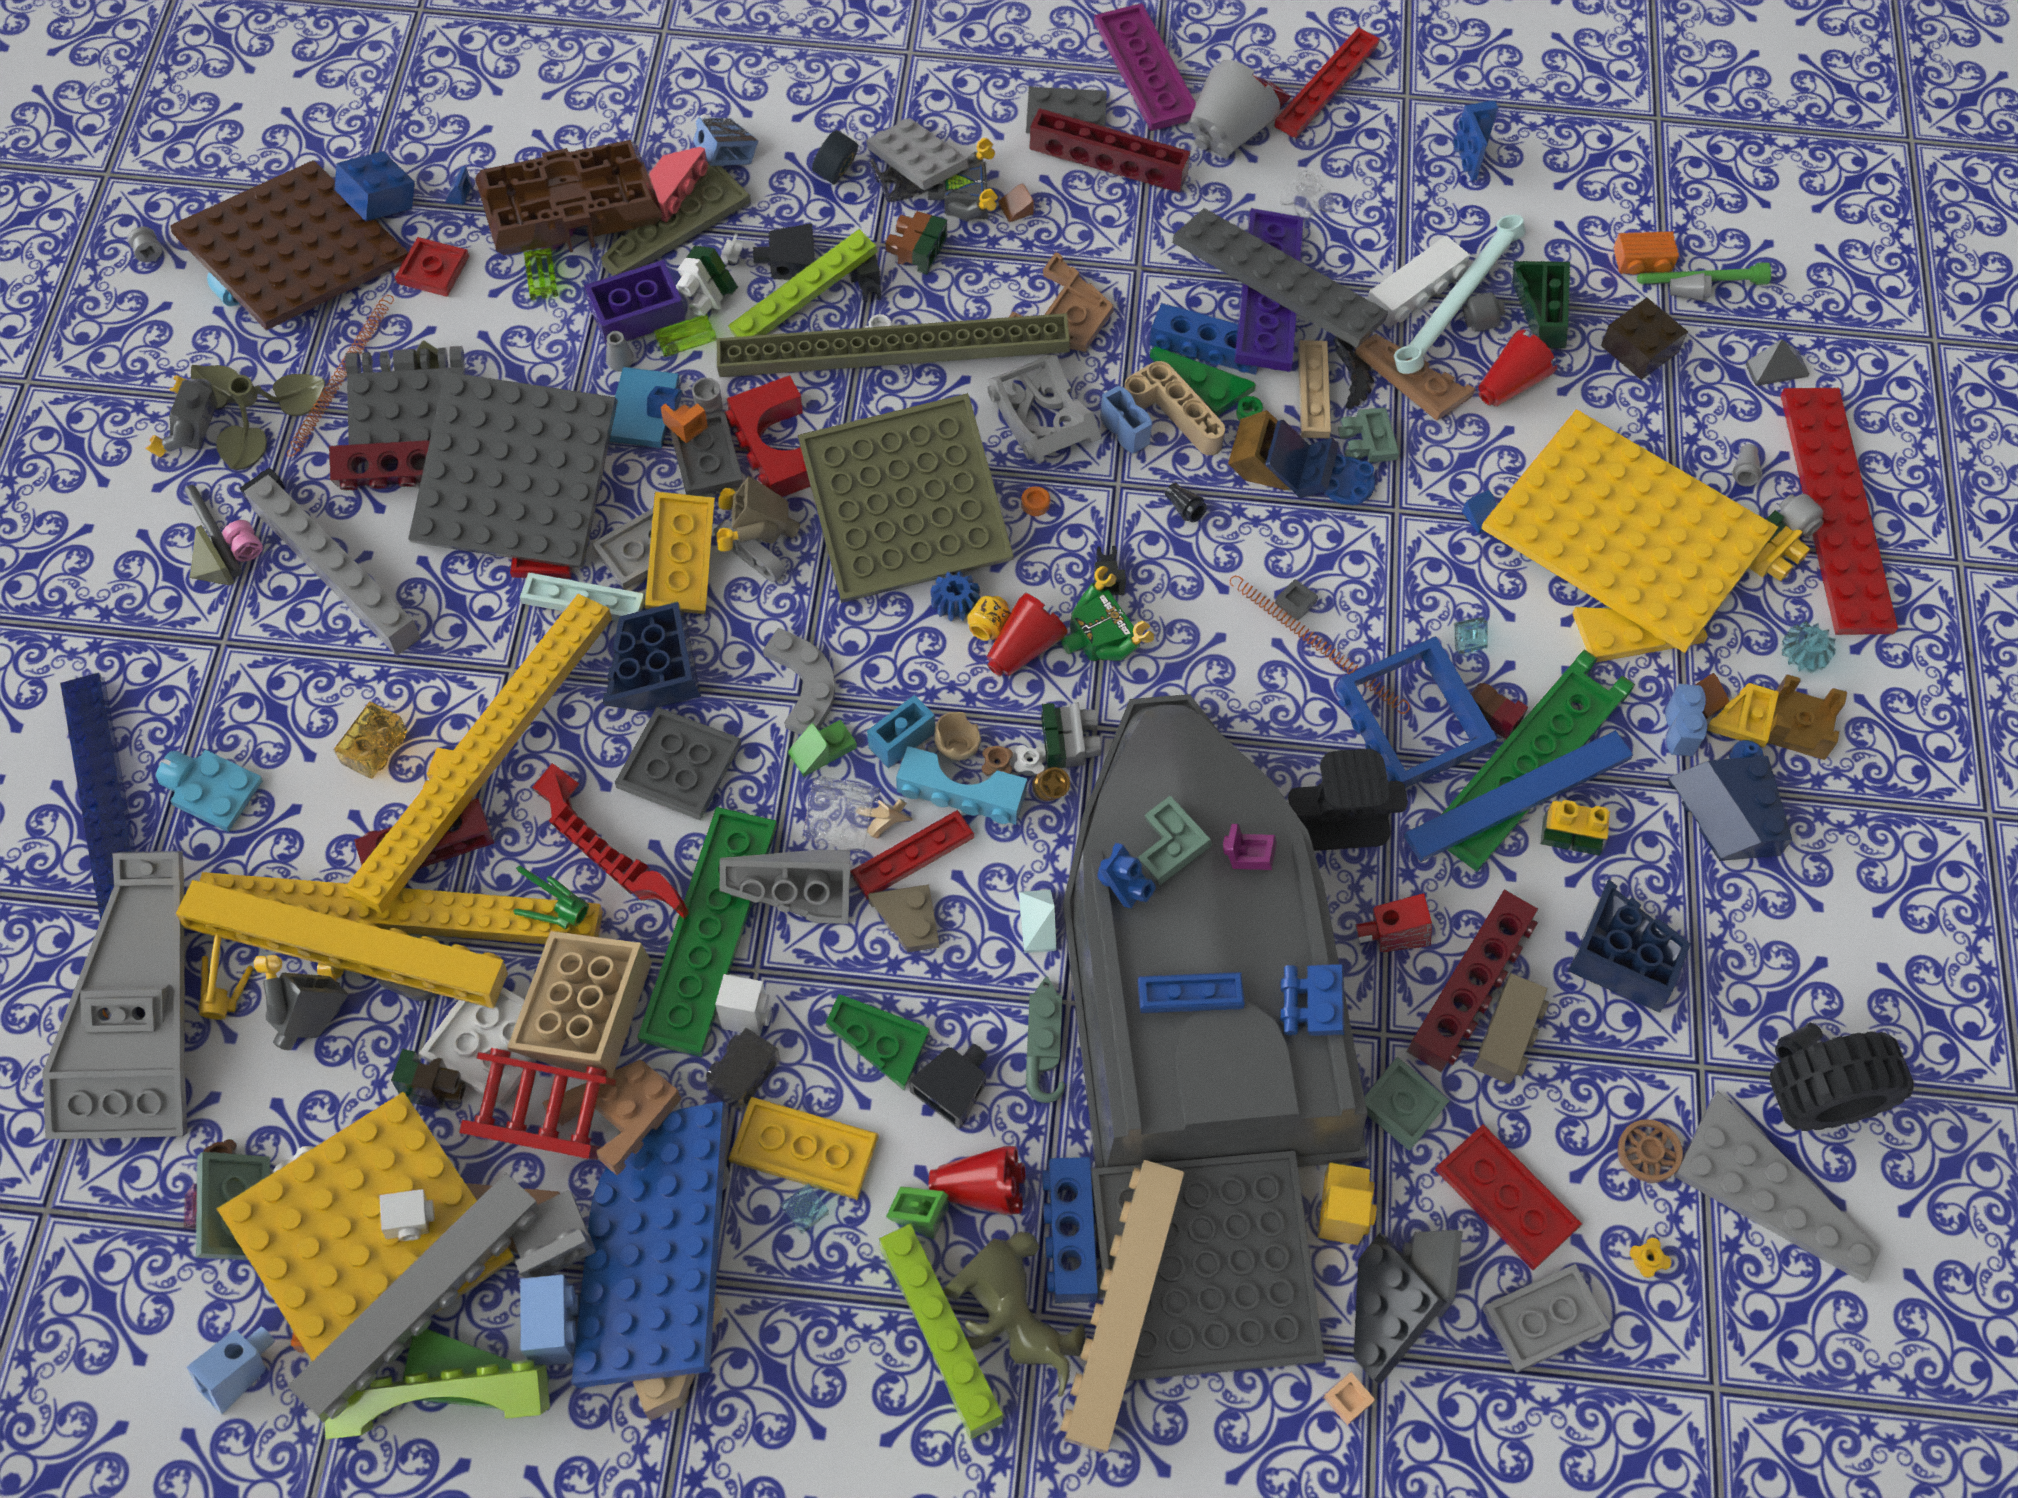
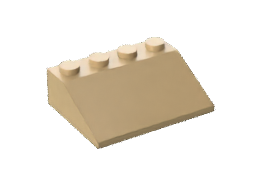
[507,931,652,1078]

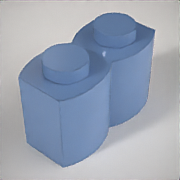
[1100,385,1152,454]
[1665,684,1707,757]

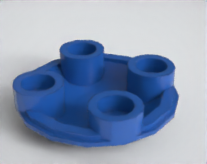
[1323,453,1375,505]

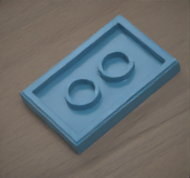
[609,367,680,448]

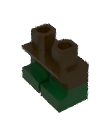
[391,1049,466,1109]

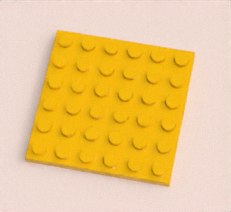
[217,1091,515,1362]

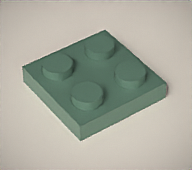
[1364,1057,1450,1150]

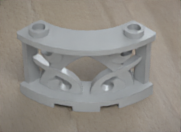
[987,355,1102,463]

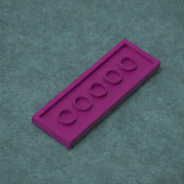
[1094,3,1196,131]

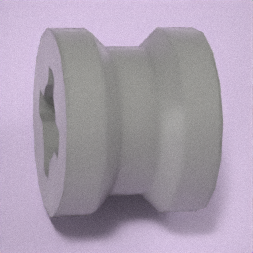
[127,226,162,262]

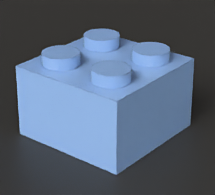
[520,1275,580,1366]

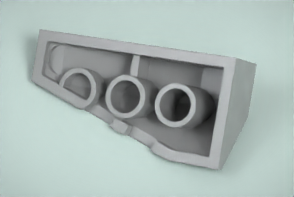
[720,850,850,924]

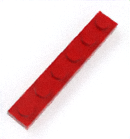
[1274,27,1380,138]

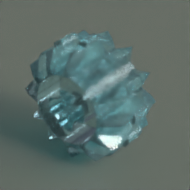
[1781,621,1836,674]

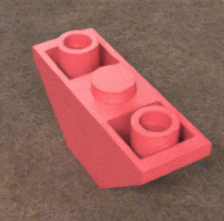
[649,147,708,222]

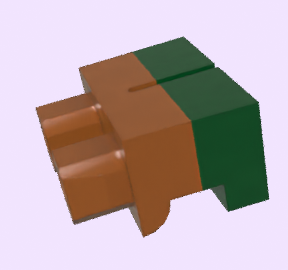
[885,211,947,275]

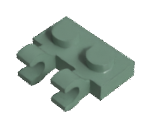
[1338,407,1399,463]

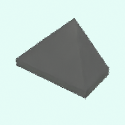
[1746,339,1810,386]

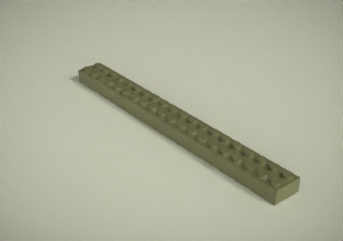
[717,313,1070,377]

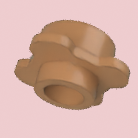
[982,746,1013,775]

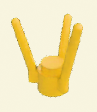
[198,935,253,1020]

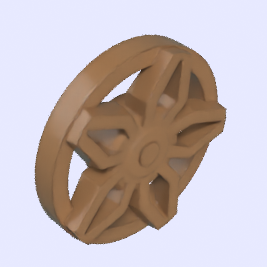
[1617,1119,1683,1183]

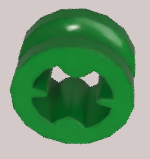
[1236,396,1263,421]

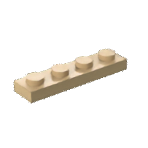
[1298,340,1331,439]

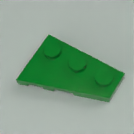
[826,994,930,1091]

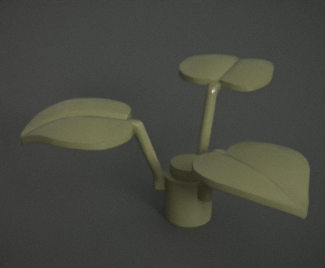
[191,365,325,470]

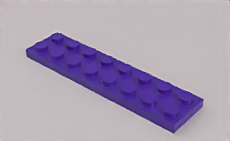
[1234,208,1304,372]

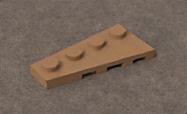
[1355,334,1476,421]

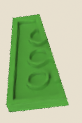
[402,1329,550,1409]

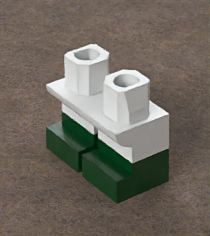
[676,246,738,316]

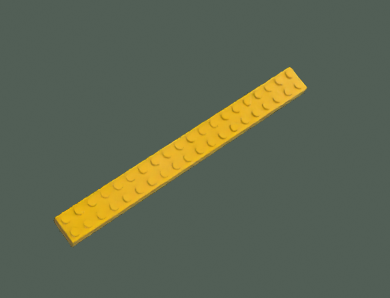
[345,594,612,914]
[199,872,603,944]

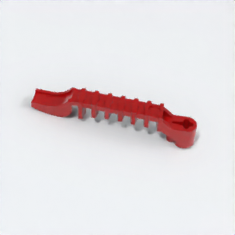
[531,763,689,919]

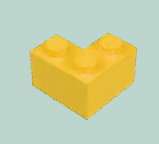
[1317,1162,1377,1245]

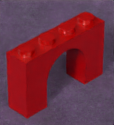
[725,375,811,497]

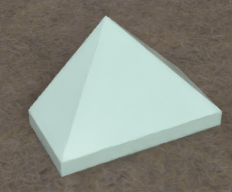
[1019,890,1056,953]

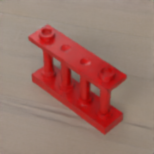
[459,1048,616,1160]

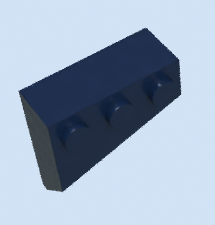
[602,602,701,711]
[1667,756,1793,861]
[1568,879,1691,1013]

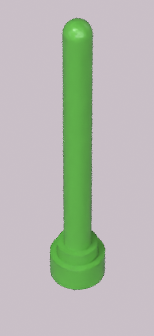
[1637,262,1771,285]

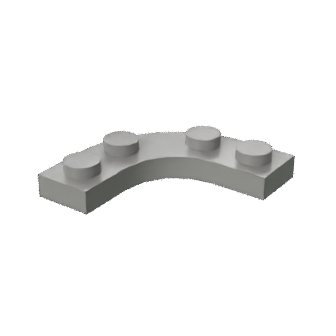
[763,627,835,735]

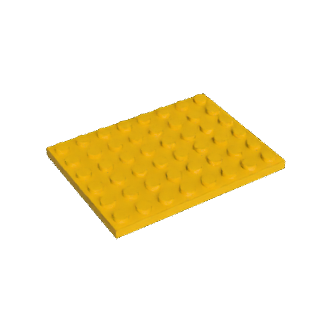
[1481,409,1778,653]

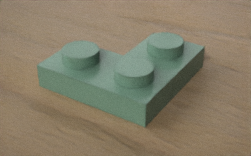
[1138,795,1212,885]

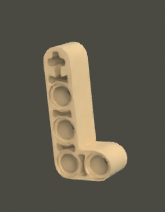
[1124,361,1225,455]

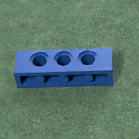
[1149,303,1259,375]
[1042,1157,1098,1304]

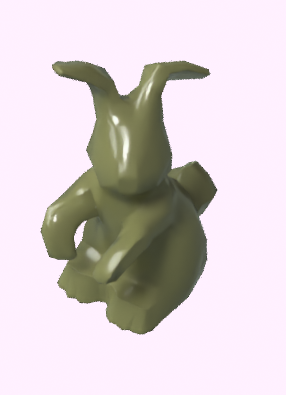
[943,1232,1085,1397]

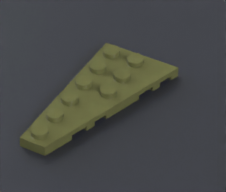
[601,164,751,276]

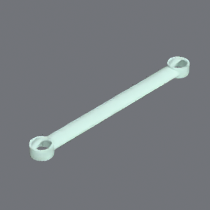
[1394,214,1526,374]

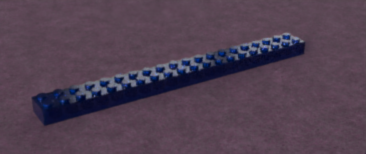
[60,672,145,1018]

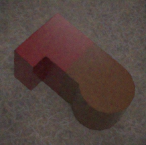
[1470,683,1528,739]

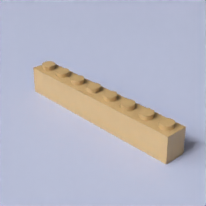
[1060,1160,1184,1454]

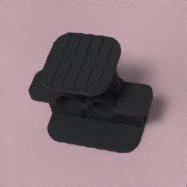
[1288,749,1408,851]

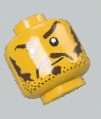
[967,596,1011,641]

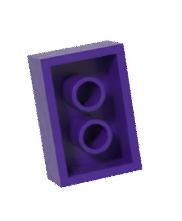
[584,260,686,347]

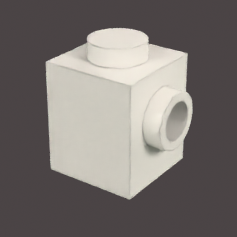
[380,1189,435,1241]

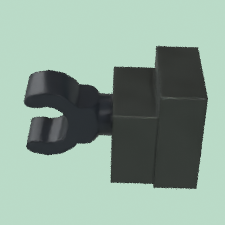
[849,254,881,303]
[1094,546,1126,595]

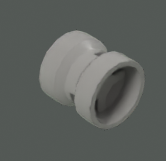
[692,377,723,414]

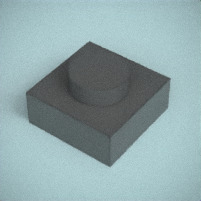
[1275,579,1318,620]

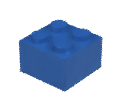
[335,151,415,221]

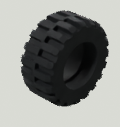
[1769,1031,1914,1131]

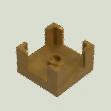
[1768,674,1847,760]

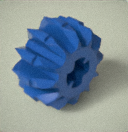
[930,570,981,622]

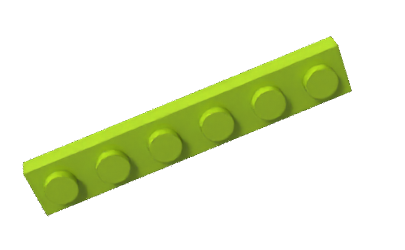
[728,229,878,337]

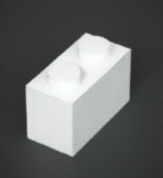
[715,974,772,1036]

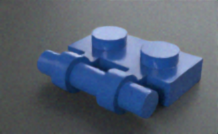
[1281,964,1345,1036]

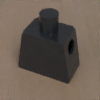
[753,223,815,280]
[909,1044,988,1130]

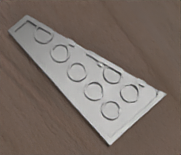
[1674,1090,1881,1282]

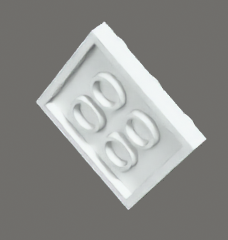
[419,987,536,1106]

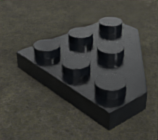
[1354,1233,1447,1384]

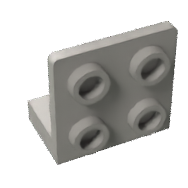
[512,1190,596,1278]

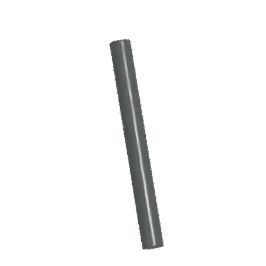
[184,485,242,577]

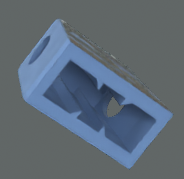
[693,114,758,166]

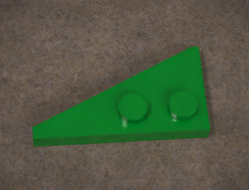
[1150,346,1256,417]

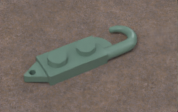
[1026,976,1065,1103]

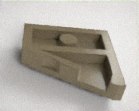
[868,884,939,952]

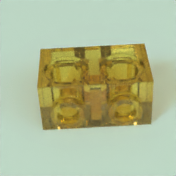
[333,701,407,779]

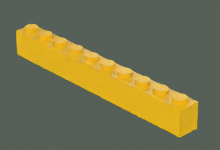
[176,880,508,1009]

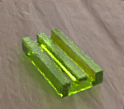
[524,248,558,300]
[654,314,717,357]

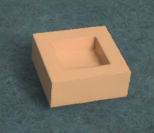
[1323,1372,1375,1425]

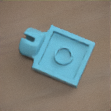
[156,750,263,832]

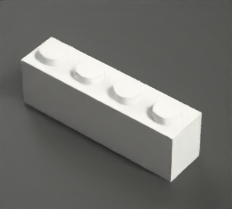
[1367,235,1470,328]

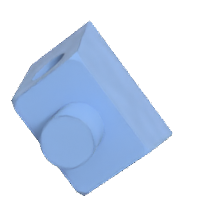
[187,1326,275,1414]

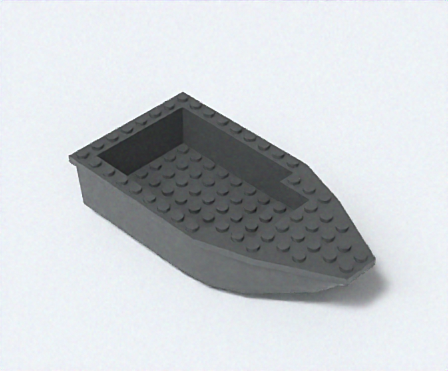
[1063,694,1367,1168]

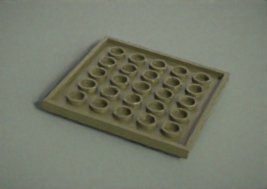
[798,393,1014,603]

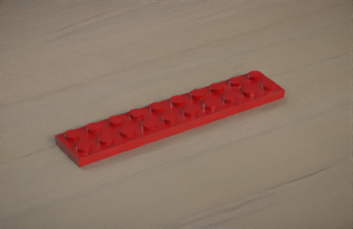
[1780,388,1898,635]

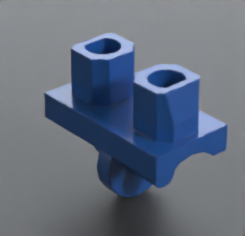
[1098,843,1156,908]

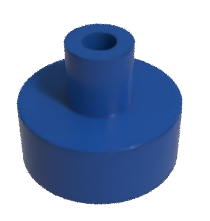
[1729,740,1764,759]

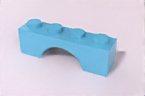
[896,746,1027,825]

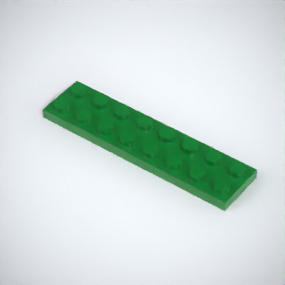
[637,807,777,1057]

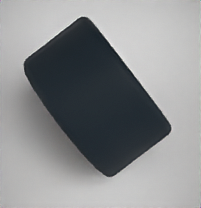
[812,130,859,184]

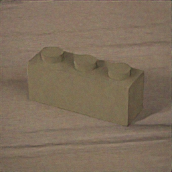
[1472,973,1549,1084]

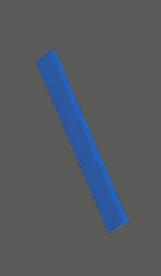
[1404,730,1633,862]

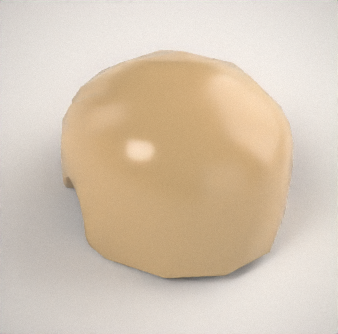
[934,712,981,761]

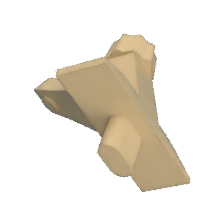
[858,798,913,839]

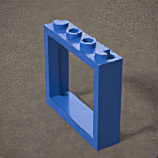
[1335,636,1497,788]

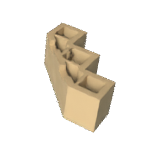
[633,1292,723,1421]

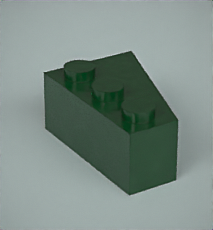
[1512,261,1570,348]

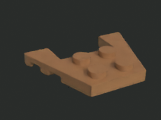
[1009,252,1114,352]
[542,1059,681,1175]

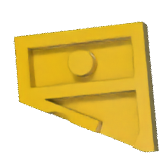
[1707,683,1779,748]

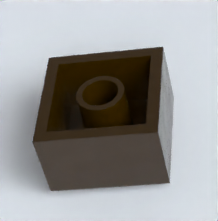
[1601,297,1688,380]

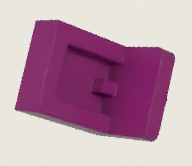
[1223,824,1277,870]

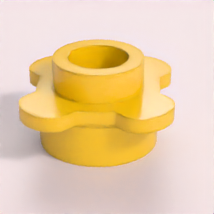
[1629,1238,1671,1278]

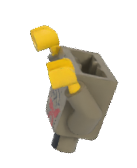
[716,476,800,552]

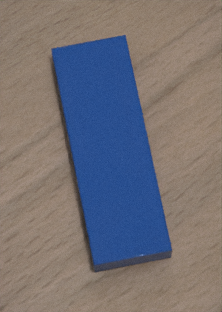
[1138,972,1245,1013]

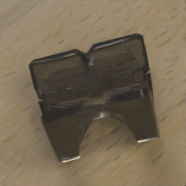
[870,159,928,202]

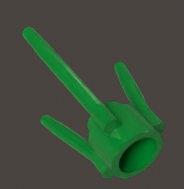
[513,866,589,929]

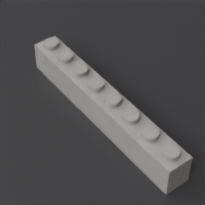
[244,475,421,656]
[288,1173,538,1423]

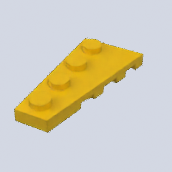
[1572,607,1708,663]

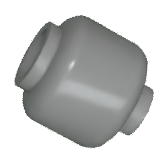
[1779,494,1824,537]

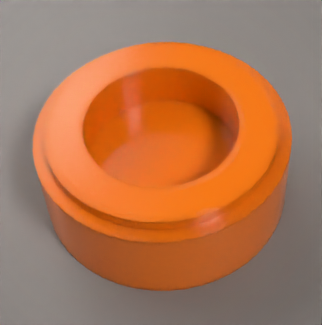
[1021,486,1050,516]

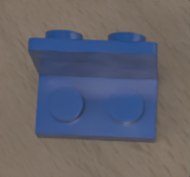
[1453,100,1498,181]

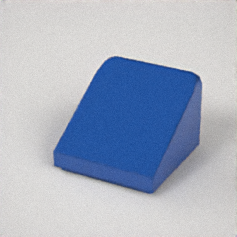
[445,166,472,205]
[647,386,682,419]
[1462,490,1497,533]

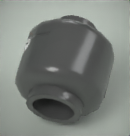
[1462,292,1505,332]

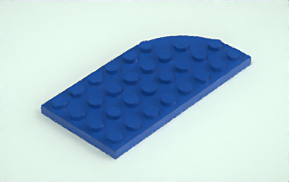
[571,1102,728,1388]

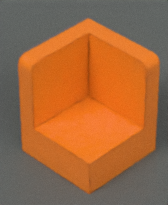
[660,403,708,443]

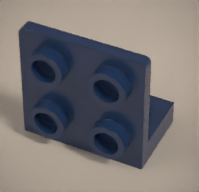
[1266,419,1339,498]

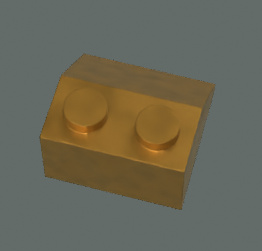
[1228,410,1290,490]

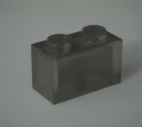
[706,1028,781,1112]

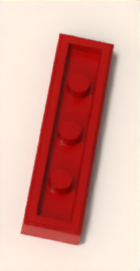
[850,810,974,900]

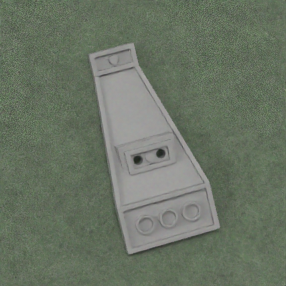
[42,851,187,1139]

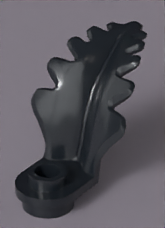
[1333,336,1374,410]

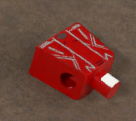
[1355,893,1432,952]

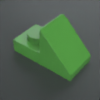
[788,719,857,777]

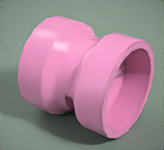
[222,520,263,562]

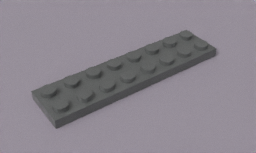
[1172,208,1388,348]

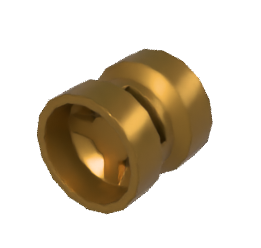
[1032,767,1070,801]

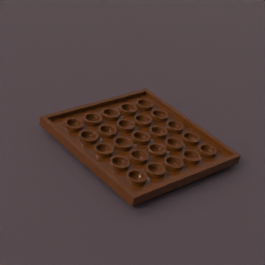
[170,160,409,331]

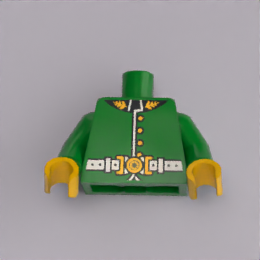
[1061,566,1154,661]

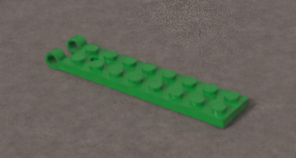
[1441,649,1635,872]

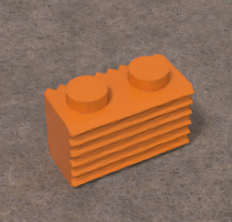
[1613,231,1679,275]

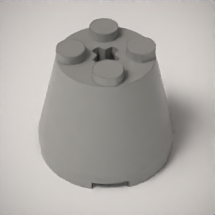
[1188,59,1280,158]

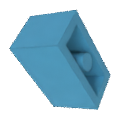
[867,695,935,769]

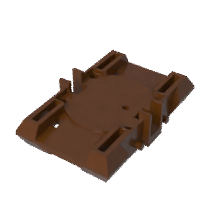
[475,140,662,255]

